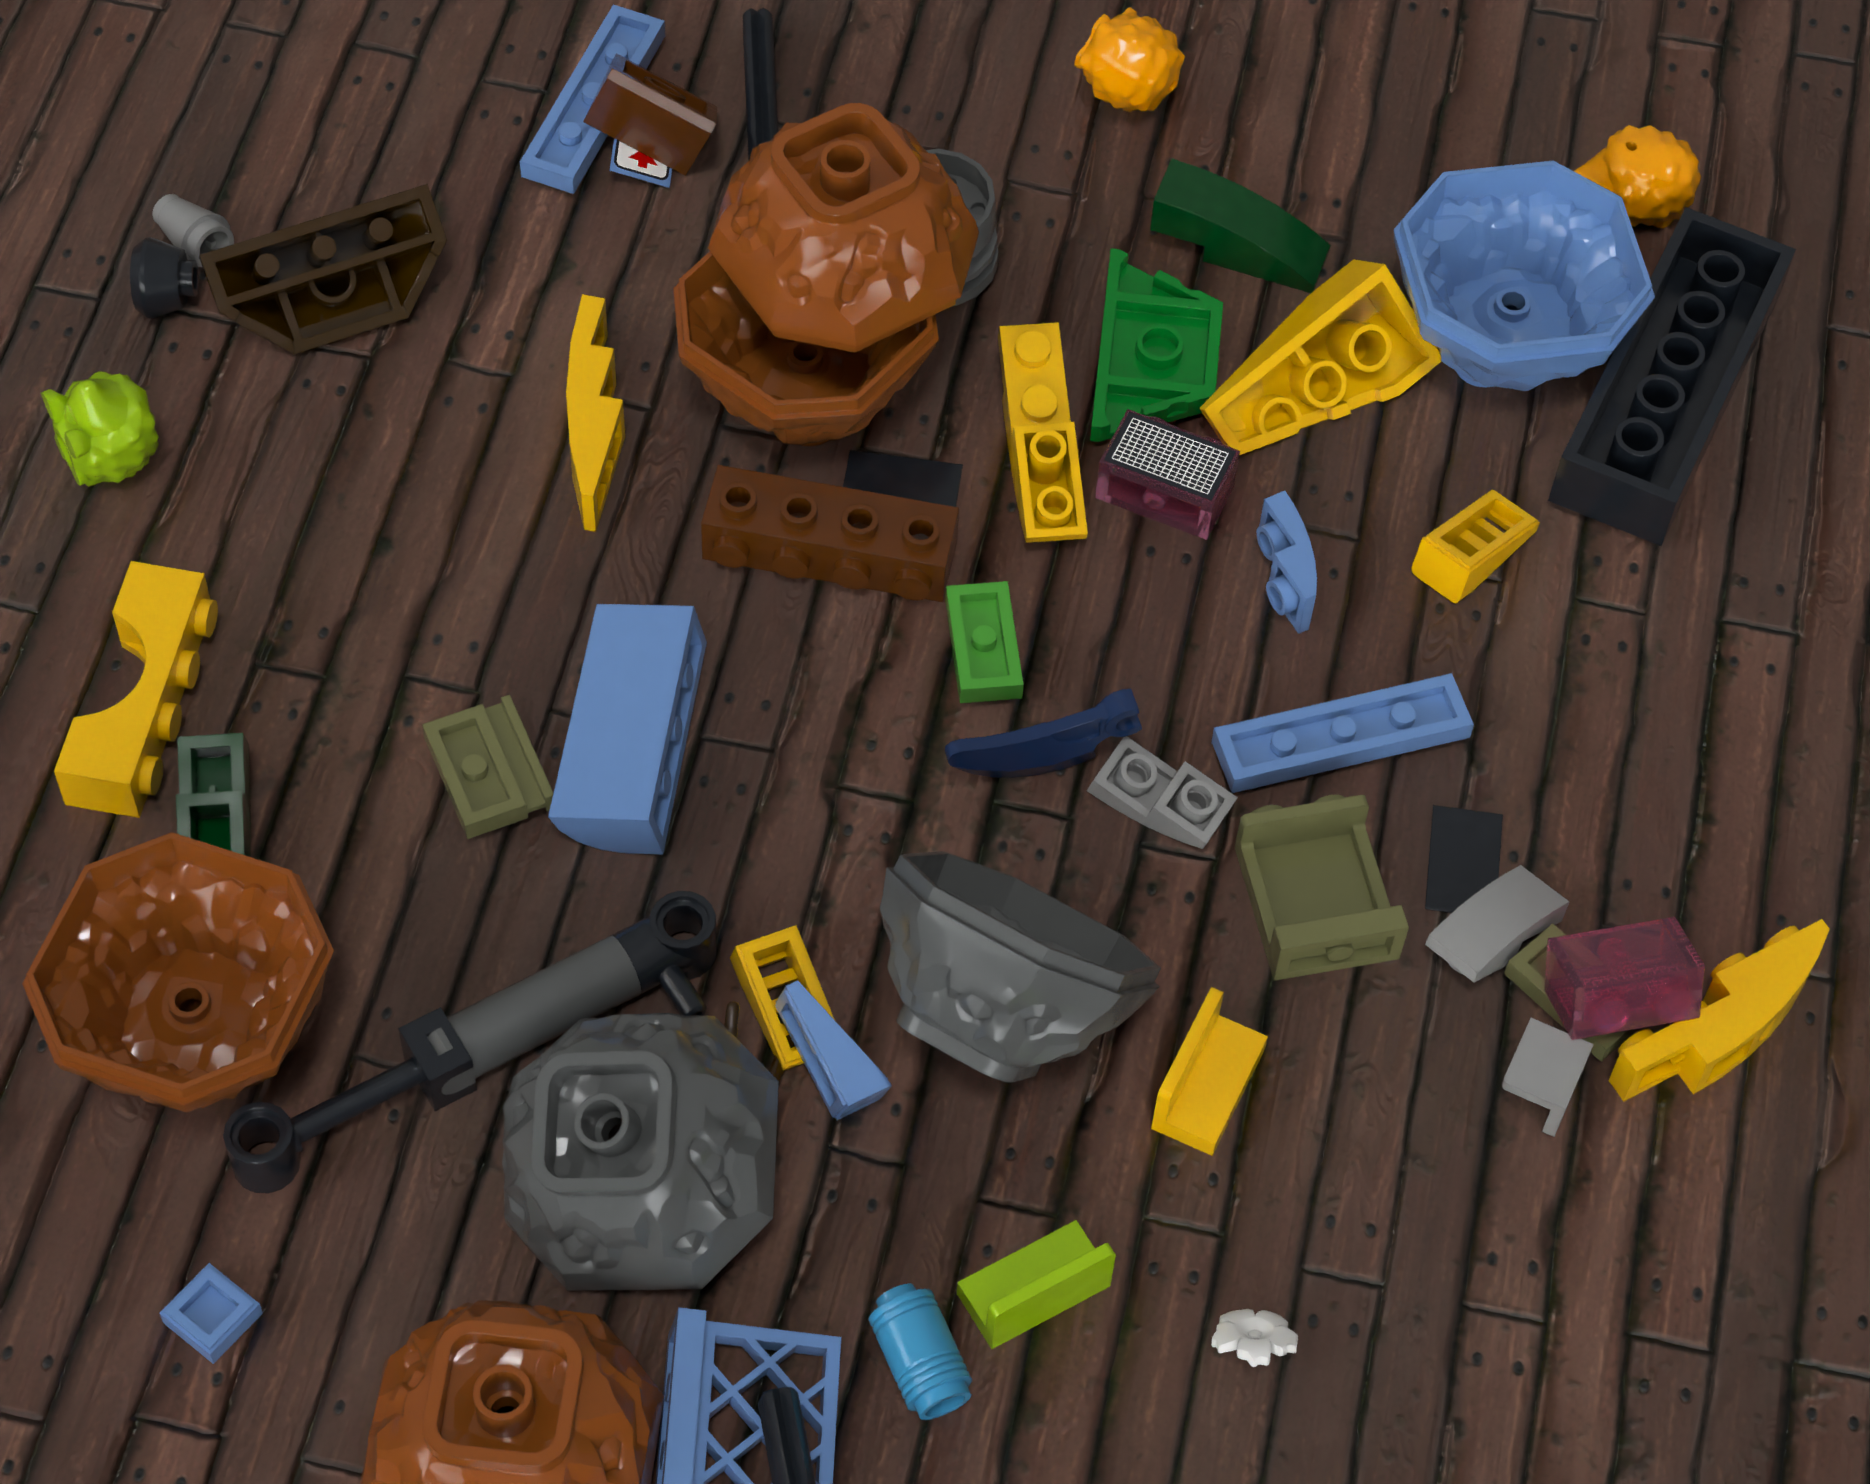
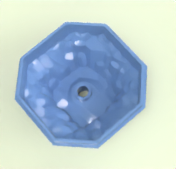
[1393,160,1655,391]

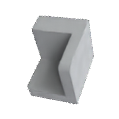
[1502,1018,1594,1137]

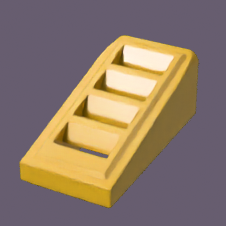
[1411,489,1540,603]
[730,925,835,1070]

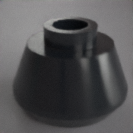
[130,237,199,319]

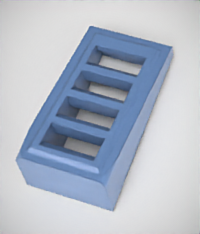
[775,980,892,1121]

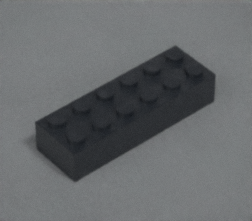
[1548,207,1796,546]

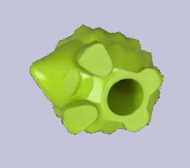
[41,371,159,487]

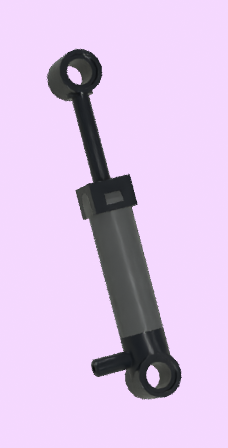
[223,891,717,1194]

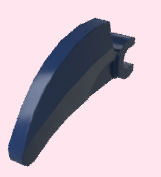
[944,689,1142,778]

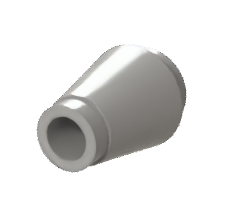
[152,194,234,267]

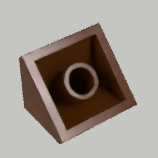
[583,53,717,176]

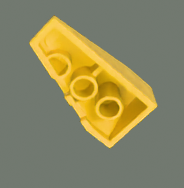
[1199,259,1442,457]

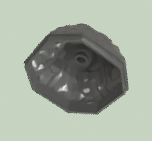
[880,851,1161,1082]
[502,1013,779,1291]

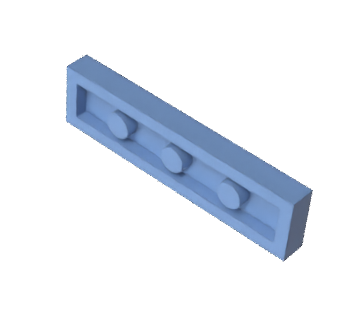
[520,4,665,194]
[1212,673,1474,793]

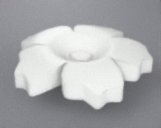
[1211,1309,1298,1367]

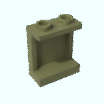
[1235,795,1409,981]

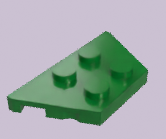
[1090,248,1223,442]

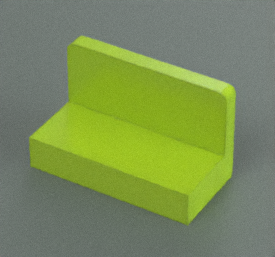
[956,1220,1116,1350]

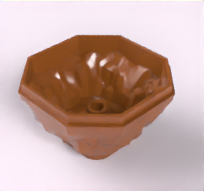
[708,103,979,352]
[673,252,939,446]
[22,832,334,1113]
[360,1300,664,1484]

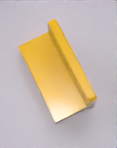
[1151,987,1268,1156]

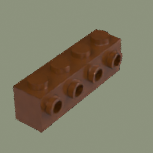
[701,465,959,602]

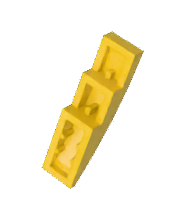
[566,294,625,532]

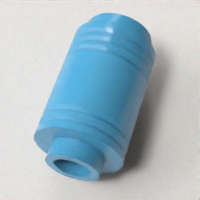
[868,1283,972,1420]

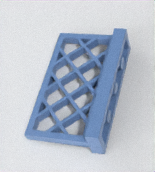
[655,1307,841,1484]

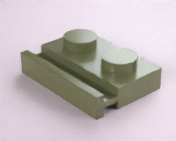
[422,695,553,839]

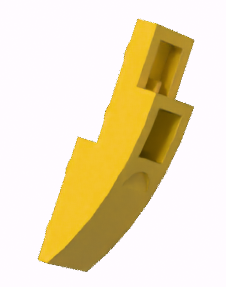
[998,322,1088,543]
[1608,919,1830,1102]

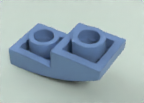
[1256,491,1317,634]

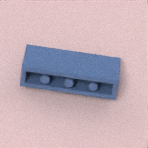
[548,604,707,855]

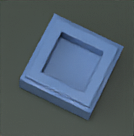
[159,1263,263,1364]

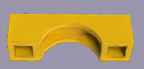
[54,561,218,818]

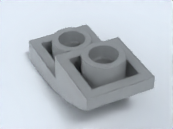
[1086,736,1238,849]
[1425,865,1569,982]

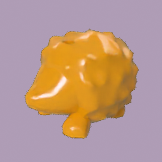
[1074,7,1185,112]
[1574,125,1701,229]

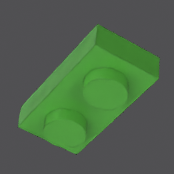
[945,581,1024,703]

